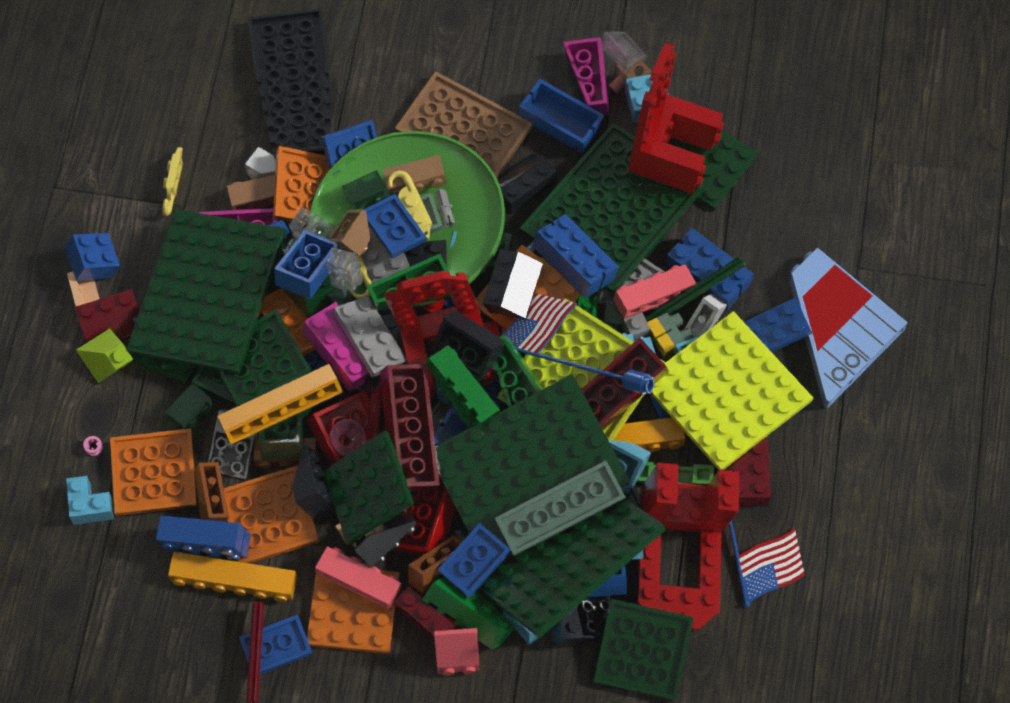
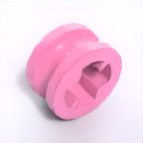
[83,436,103,456]

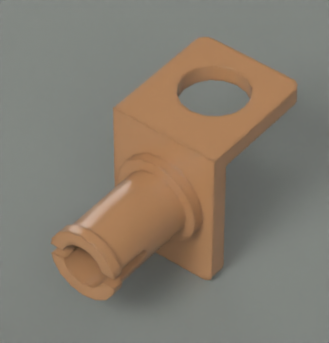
[609,59,651,93]

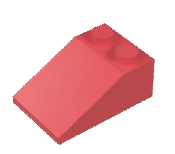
[434,628,479,676]

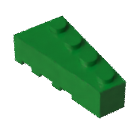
[367,254,451,311]
[494,334,543,408]
[422,576,515,650]

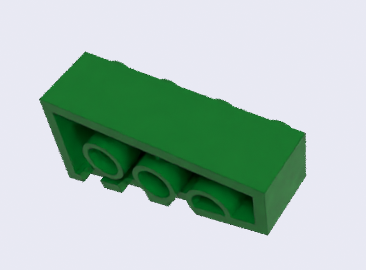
[424,345,500,429]

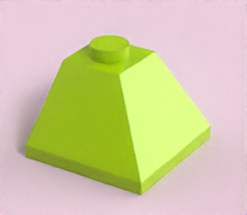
[76,328,133,383]

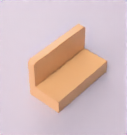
[67,272,99,306]

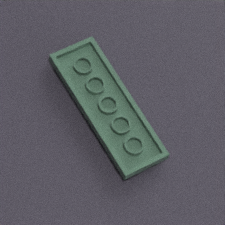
[495,461,626,556]

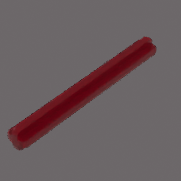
[246,602,264,703]

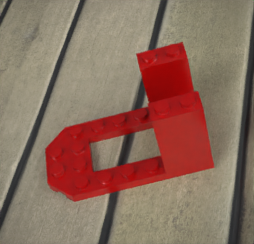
[628,42,724,194]
[385,271,497,400]
[637,462,739,631]

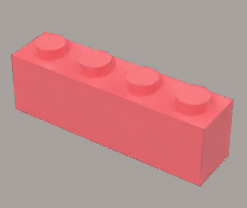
[613,264,696,319]
[315,547,401,610]

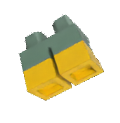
[647,313,693,360]

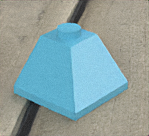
[608,440,651,494]

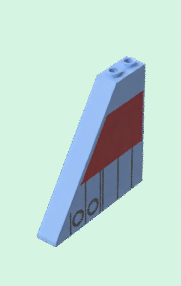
[790,248,908,409]

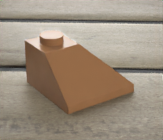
[329,209,370,256]

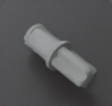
[435,189,455,228]

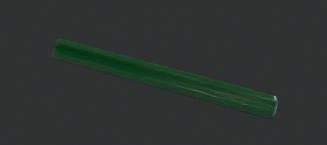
[645,257,745,322]

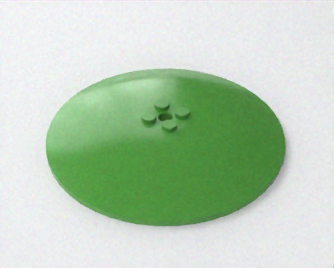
[309,131,505,307]

